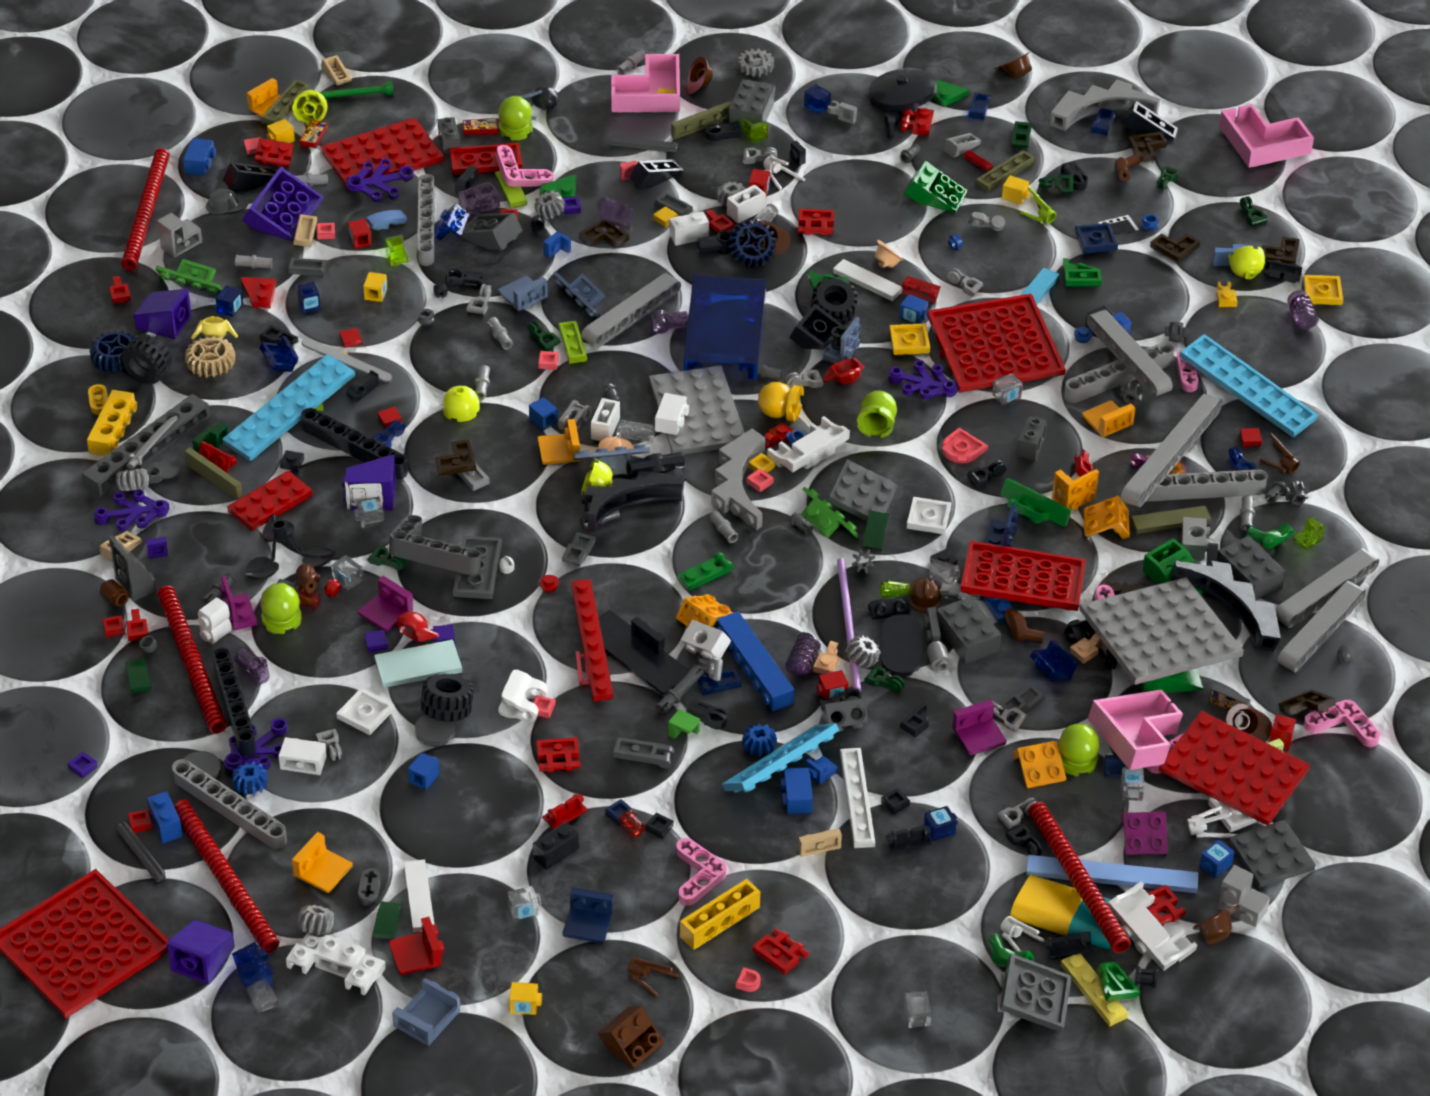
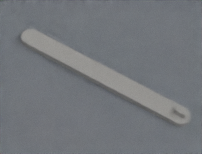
[301,338,392,383]

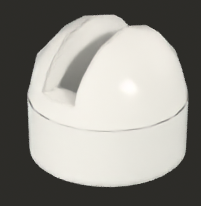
[499,556,515,574]

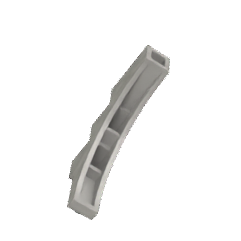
[1050,80,1160,131]
[711,429,765,530]

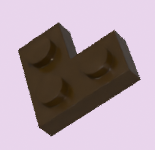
[1128,132,1167,162]
[579,218,629,247]
[1150,233,1201,263]
[1262,236,1300,264]
[435,439,476,476]
[1278,689,1336,716]

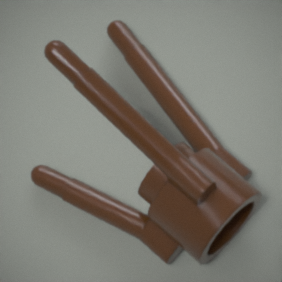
[1260,433,1300,474]
[627,957,679,997]

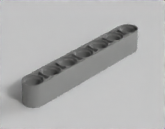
[417,174,435,266]
[581,273,681,348]
[1087,310,1173,397]
[1064,342,1174,403]
[1145,470,1268,502]
[1275,548,1379,628]
[1277,581,1366,672]
[172,759,287,850]

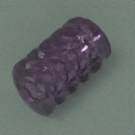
[1287,290,1319,329]
[785,632,821,675]

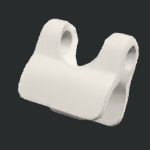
[498,670,548,722]

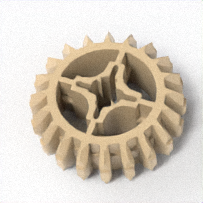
[185,336,235,378]

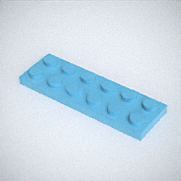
[722,723,840,793]

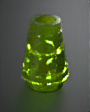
[880,580,911,598]

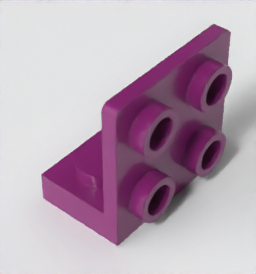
[219,576,257,630]
[358,576,414,632]
[952,699,1007,755]
[1120,812,1168,855]

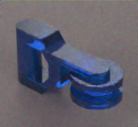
[372,420,406,448]
[1229,446,1258,471]

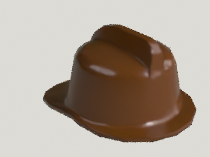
[993,52,1032,78]
[685,57,713,94]
[749,220,790,255]
[909,578,941,613]
[1226,703,1272,742]
[1193,904,1239,945]

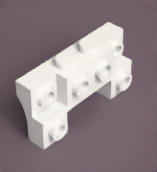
[767,416,850,472]
[1108,881,1197,971]
[286,933,385,996]

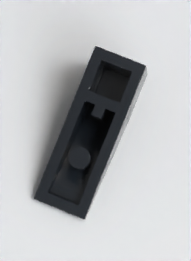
[1121,101,1178,140]
[629,159,683,189]
[223,162,277,191]

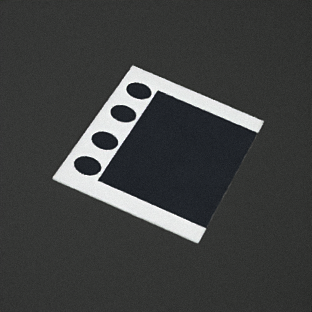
[1098,215,1139,236]

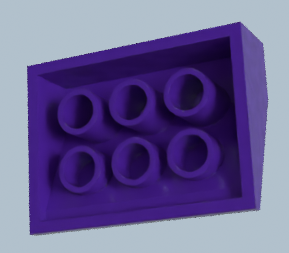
[242,167,324,241]

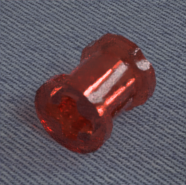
[297,589,321,610]
[619,810,646,838]

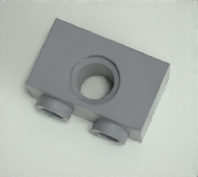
[1181,517,1210,560]

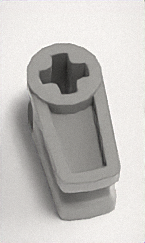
[558,400,592,431]

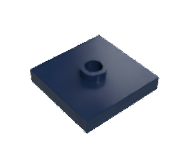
[1075,223,1118,254]

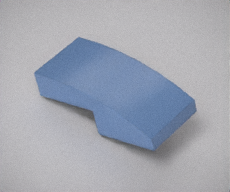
[366,210,407,230]
[1213,244,1251,266]

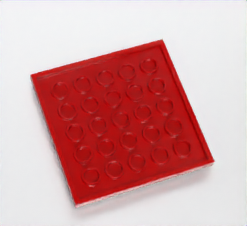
[927,293,1066,393]
[0,869,169,1019]

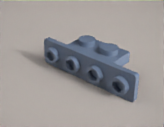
[553,271,605,319]
[573,445,650,476]

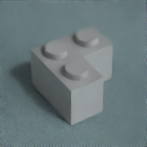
[157,213,202,258]
[1218,865,1270,927]

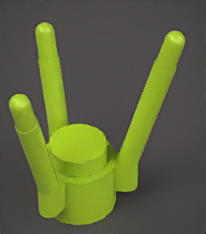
[1020,187,1057,224]

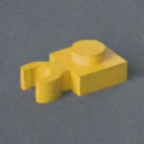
[1216,281,1237,307]

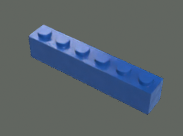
[716,611,795,712]

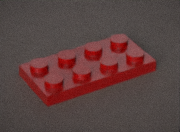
[450,143,522,175]
[227,470,313,531]

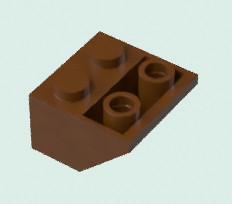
[598,1006,664,1069]

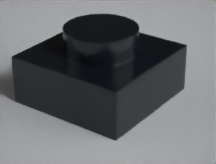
[789,140,806,165]
[280,450,304,471]
[930,549,958,573]

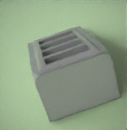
[943,133,981,158]

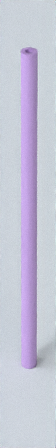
[837,558,861,691]

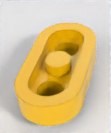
[88,384,108,415]

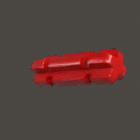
[964,150,993,173]

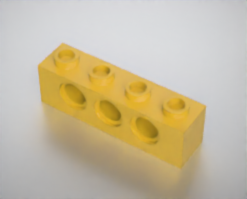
[87,390,137,456]
[680,879,761,950]

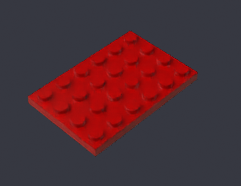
[320,118,444,191]
[960,541,1086,611]
[1159,711,1310,826]

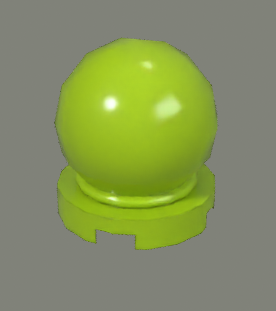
[498,96,533,140]
[857,390,897,438]
[260,583,302,634]
[1059,723,1100,776]

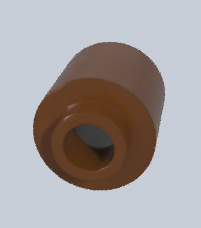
[100,579,129,607]

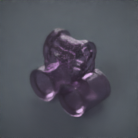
[599,197,635,225]

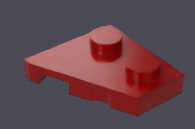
[241,277,277,308]

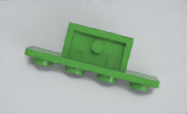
[155,259,225,295]
[801,486,860,538]

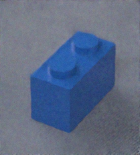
[183,138,216,175]
[780,768,813,814]
[147,791,183,843]

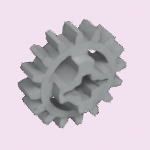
[738,49,774,77]

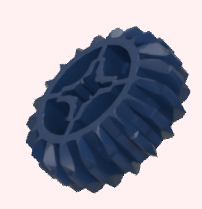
[728,219,776,267]
[89,330,135,373]

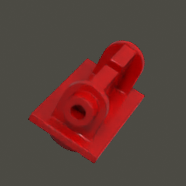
[901,276,941,304]
[199,441,237,473]
[542,794,588,829]

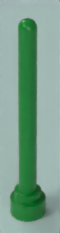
[320,81,394,98]

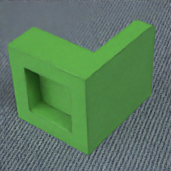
[668,709,700,739]

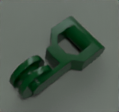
[1157,166,1181,190]
[1038,175,1074,194]
[1240,196,1268,226]
[527,321,561,351]
[367,546,407,570]
[864,666,905,693]

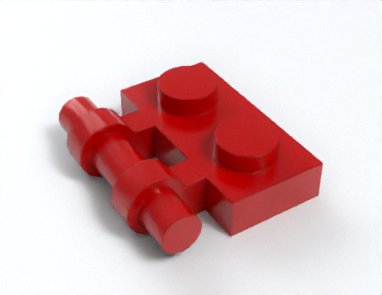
[900,108,934,136]
[255,138,294,168]
[798,209,834,236]
[536,737,581,773]
[1147,885,1186,927]
[752,928,809,975]

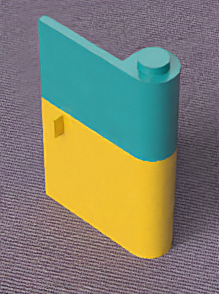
[1010,874,1120,950]

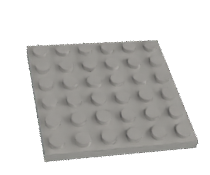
[1080,578,1244,685]

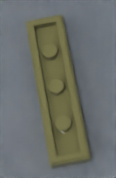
[261,80,310,125]
[671,101,732,140]
[975,150,1036,192]
[184,447,243,500]
[1131,506,1211,534]

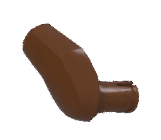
[1114,154,1140,181]
[296,563,320,593]
[1004,609,1045,644]

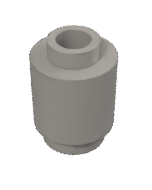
[927,641,951,671]

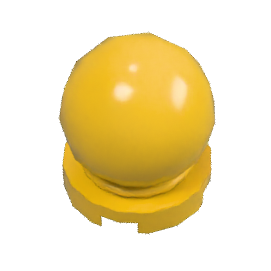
[758,382,804,423]

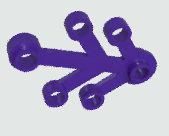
[346,158,414,202]
[888,360,958,400]
[93,489,170,531]
[224,718,288,772]

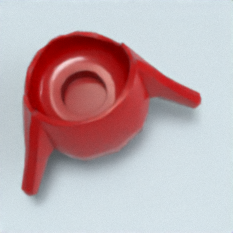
[823,358,865,385]
[397,611,439,642]

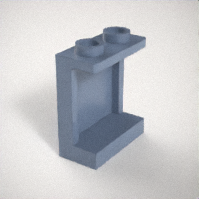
[392,978,461,1046]

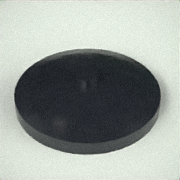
[869,68,937,111]

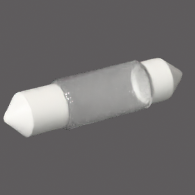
[752,201,781,224]

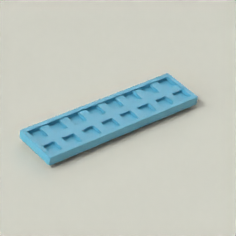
[1179,334,1318,438]
[222,354,355,461]

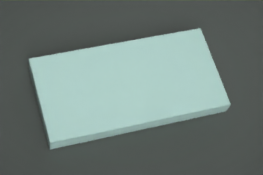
[374,640,462,688]

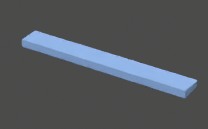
[1026,855,1198,893]

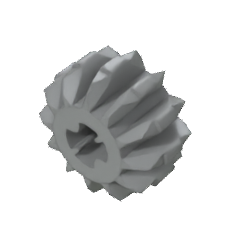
[717,181,746,207]
[534,191,565,220]
[116,468,149,491]
[845,634,881,669]
[297,904,334,936]

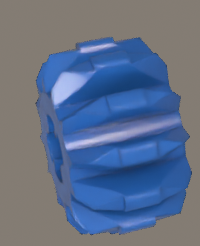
[742,723,777,757]
[232,761,268,796]

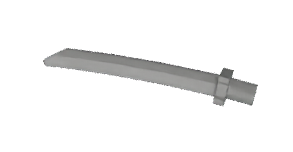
[127,416,178,470]

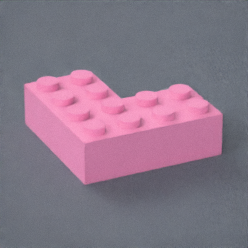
[611,54,680,113]
[1219,104,1314,168]
[1088,690,1183,770]

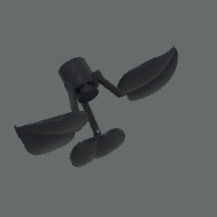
[245,514,336,579]

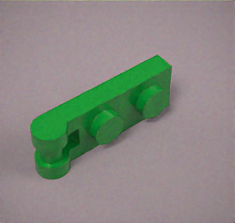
[677,552,734,592]

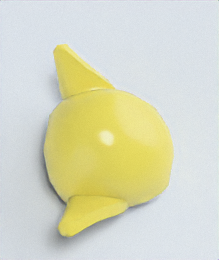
[191,316,238,340]

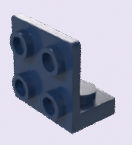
[984,502,1019,547]
[562,887,614,944]

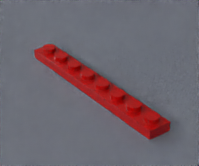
[571,579,614,702]

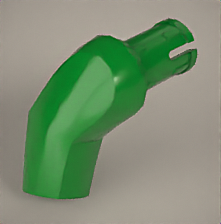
[1246,522,1295,549]
[987,934,1034,968]

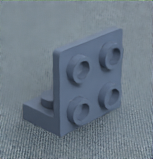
[498,276,548,311]
[823,317,861,364]

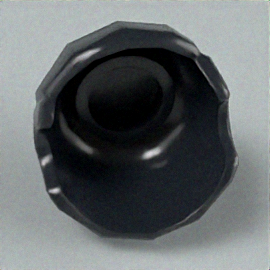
[531,86,559,110]

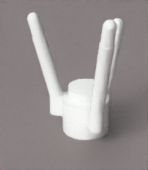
[763,155,805,190]
[1187,806,1238,838]
[1000,916,1045,952]

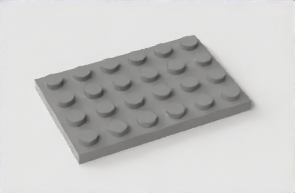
[649,365,745,455]

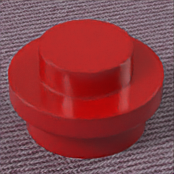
[539,575,559,593]
[324,578,342,597]

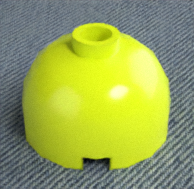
[292,90,328,125]
[1228,246,1265,279]
[442,386,480,422]
[581,459,613,495]

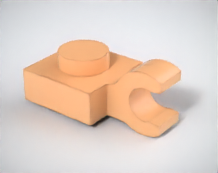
[1070,633,1104,664]
[813,641,839,674]

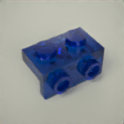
[435,203,469,241]
[259,336,298,372]
[1029,640,1078,681]
[232,942,274,988]

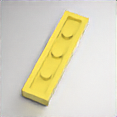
[1060,954,1128,1027]

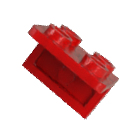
[389,917,445,975]

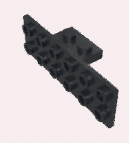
[598,610,690,695]

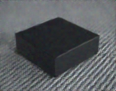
[881,788,910,814]
[645,812,674,839]

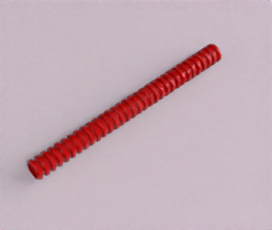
[121,148,170,271]
[157,585,227,734]
[174,800,280,953]
[1028,801,1131,953]

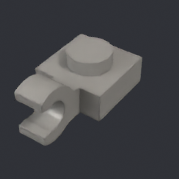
[827,101,857,124]

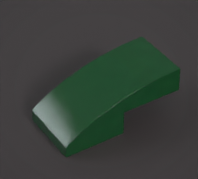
[1011,121,1032,148]
[192,422,228,453]
[862,511,890,551]
[125,659,151,693]
[373,901,402,939]

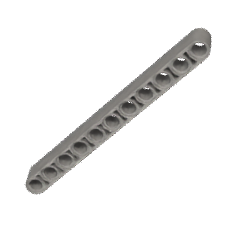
[1121,394,1223,507]

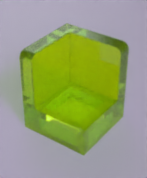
[743,118,768,143]
[385,235,408,266]
[1293,516,1325,550]

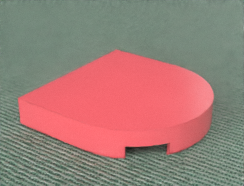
[942,428,988,464]

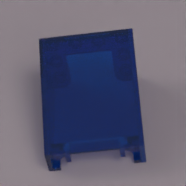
[684,274,767,379]

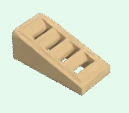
[321,55,352,86]
[99,531,142,562]

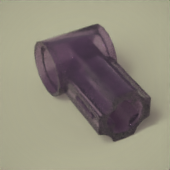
[650,310,688,334]
[234,648,270,684]

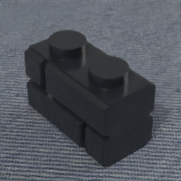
[533,822,579,870]

